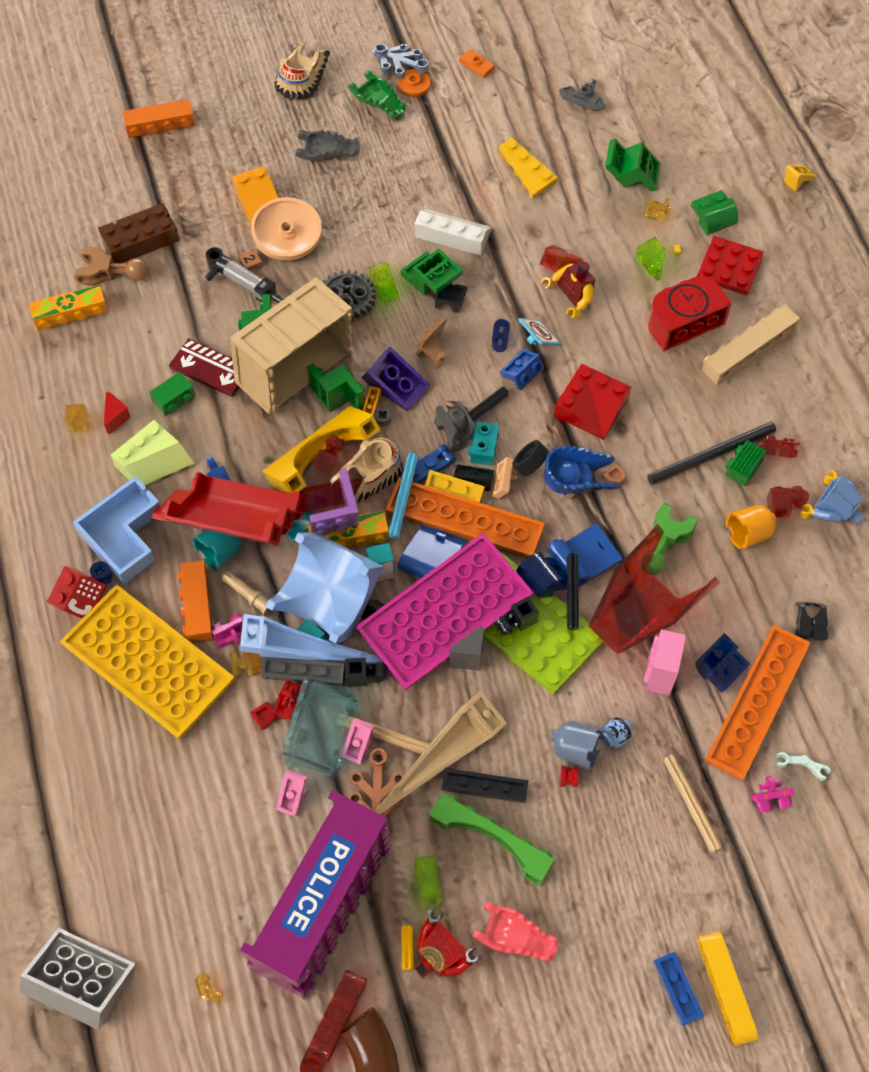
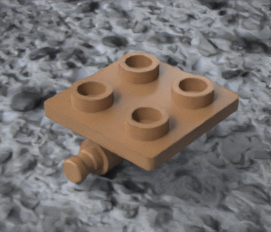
[416,316,447,369]

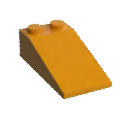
[232,166,278,225]

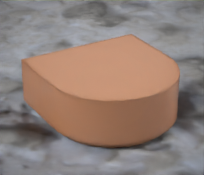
[602,463,626,485]

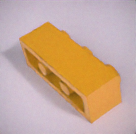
[362,386,381,418]

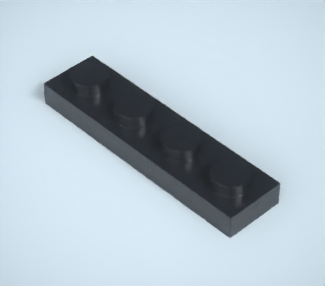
[441,768,529,803]

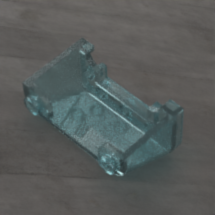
[283,677,358,777]

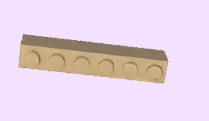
[702,304,800,385]

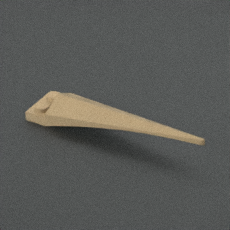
[374,691,507,814]

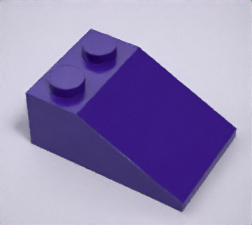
[361,347,431,411]

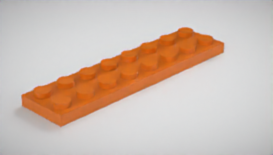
[385,478,545,559]
[704,624,811,782]

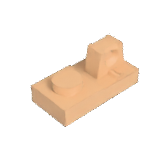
[492,457,519,499]

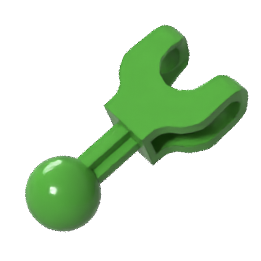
[640,503,698,575]

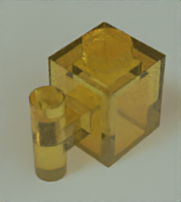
[229,651,262,677]

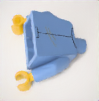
[800,470,863,523]

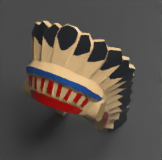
[275,41,330,100]
[330,438,403,503]

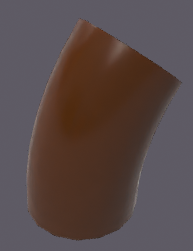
[340,1007,400,1072]

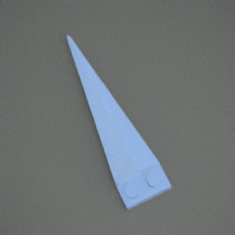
[239,614,383,665]

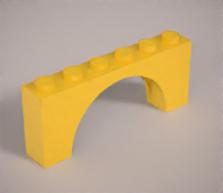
[262,406,380,494]

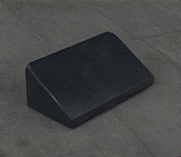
[454,465,494,491]

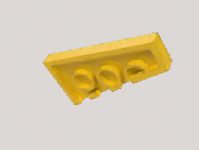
[499,138,558,199]

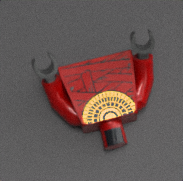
[414,907,482,979]

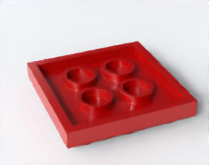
[697,236,764,296]

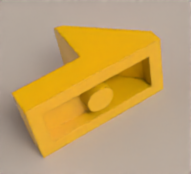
[784,164,816,192]

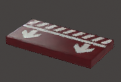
[169,338,239,397]

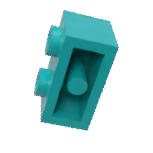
[467,421,499,466]

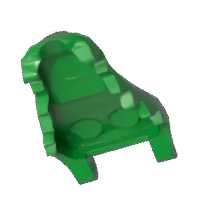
[348,70,406,118]

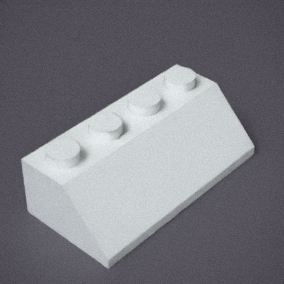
[414,209,492,256]

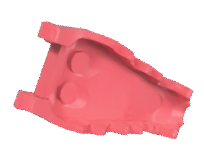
[472,902,558,962]

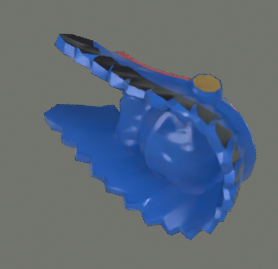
[544,445,620,498]

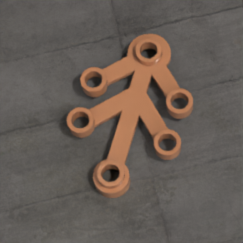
[349,748,404,817]

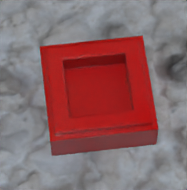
[250,702,279,731]

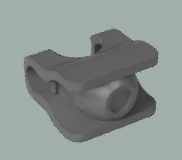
[434,401,476,452]

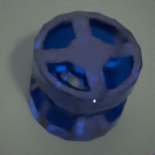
[90,561,112,585]

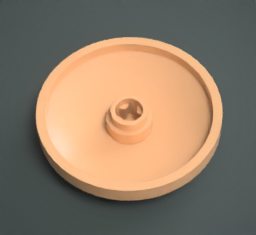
[251,197,322,260]

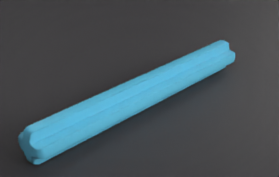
[389,452,418,539]

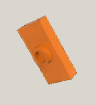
[459,49,495,78]

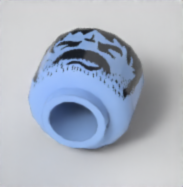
[602,717,632,748]

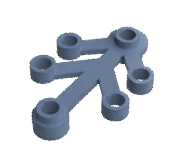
[373,44,429,78]

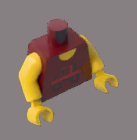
[541,262,595,319]

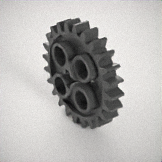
[323,269,376,322]

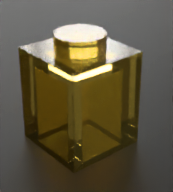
[64,404,90,433]

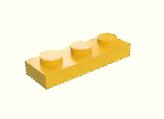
[425,470,485,503]

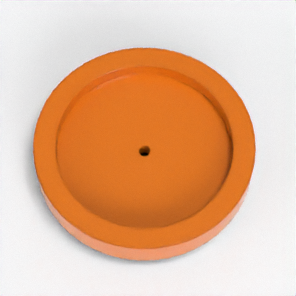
[398,69,430,97]

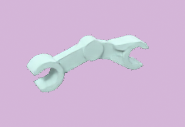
[776,752,831,781]

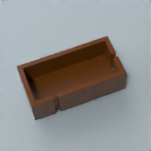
[98,203,180,263]

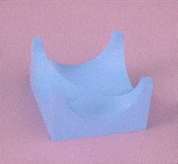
[266,532,384,643]

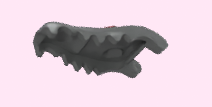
[295,130,360,161]

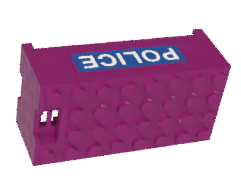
[240,790,391,999]

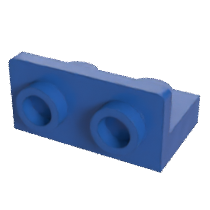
[500,349,544,390]

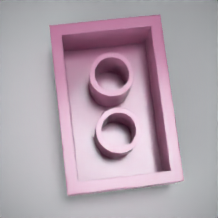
[643,629,686,696]

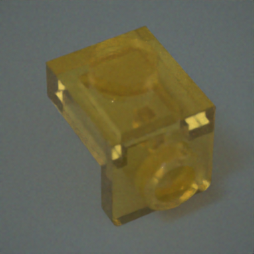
[643,198,671,222]

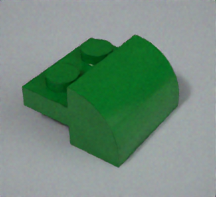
[691,190,738,235]

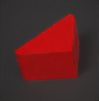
[104,392,131,434]

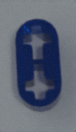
[492,319,510,352]

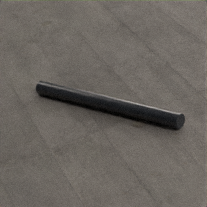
[647,421,776,485]

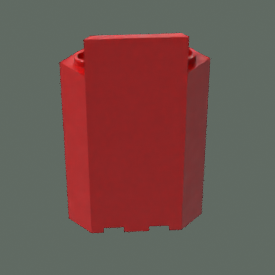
[151,471,307,546]

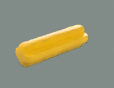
[401,925,414,971]

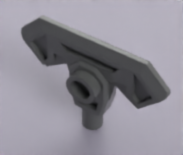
[559,78,605,111]

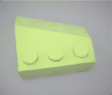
[111,420,195,487]

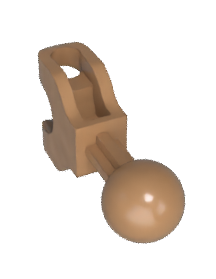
[74,247,149,286]

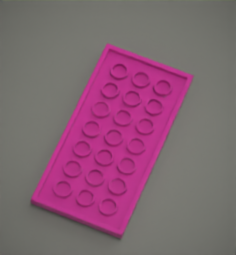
[356,533,533,691]

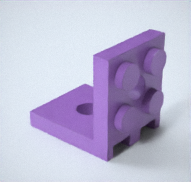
[309,468,359,536]

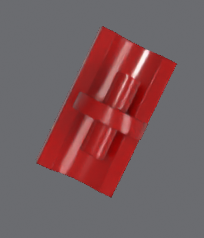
[271,680,306,721]

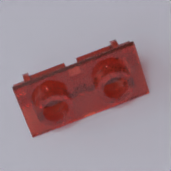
[759,435,800,458]

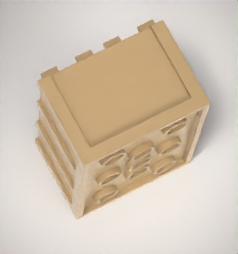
[230,277,352,414]

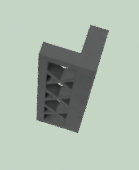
[260,657,345,686]

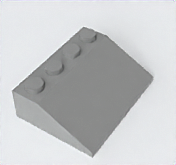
[20,927,136,1030]

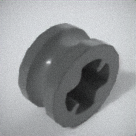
[374,408,391,427]

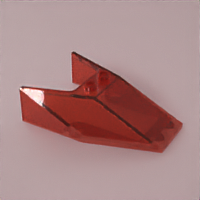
[588,524,720,654]

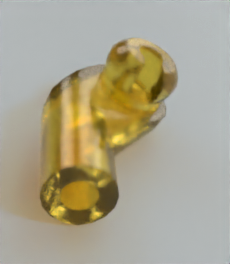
[195,973,223,1003]

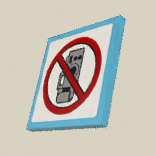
[518,318,561,346]

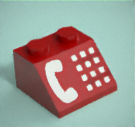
[47,566,107,618]

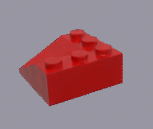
[554,363,631,440]

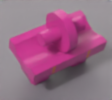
[212,613,243,648]
[751,776,795,813]

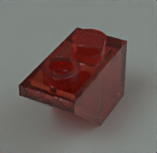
[540,244,584,272]

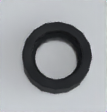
[513,440,549,476]

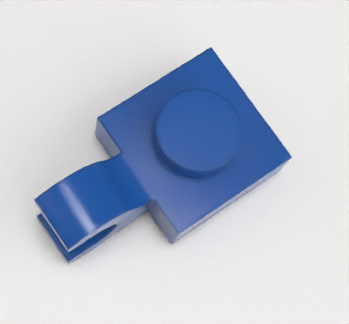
[206,456,232,481]

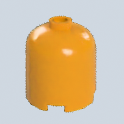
[726,505,776,549]

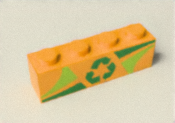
[29,284,108,330]
[307,511,389,548]

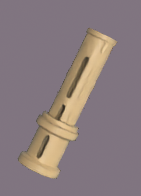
[222,571,273,617]

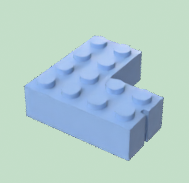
[72,476,160,585]

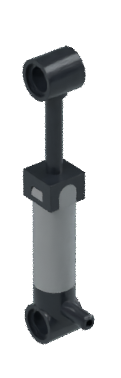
[205,247,284,303]

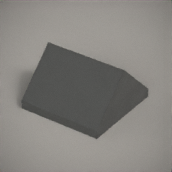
[449,626,484,671]

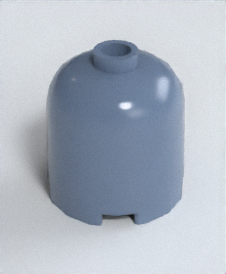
[551,721,604,770]

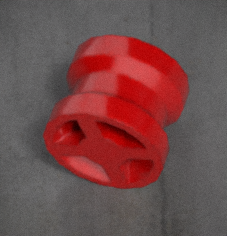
[560,765,578,787]

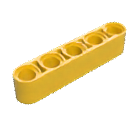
[697,931,758,1047]

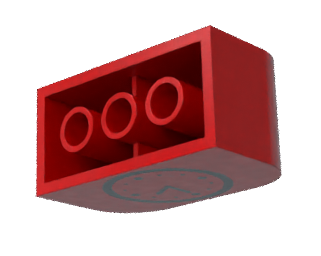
[648,276,731,352]

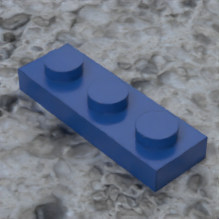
[653,952,704,1026]

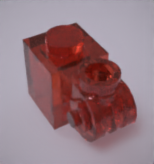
[312,434,344,476]
[766,486,809,517]

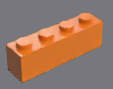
[123,99,195,138]
[177,560,214,643]

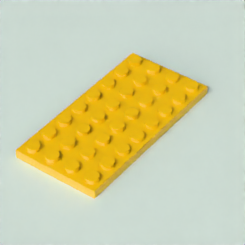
[60,584,235,740]

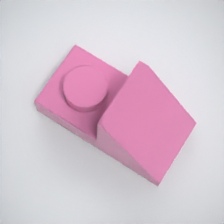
[341,718,374,765]
[276,770,308,817]

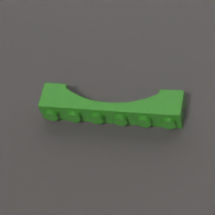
[429,793,554,887]

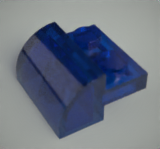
[516,552,567,598]
[695,633,750,693]

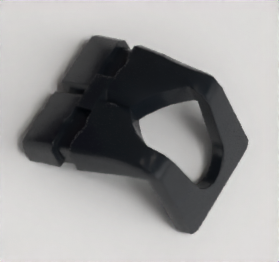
[434,283,468,313]
[795,602,828,640]

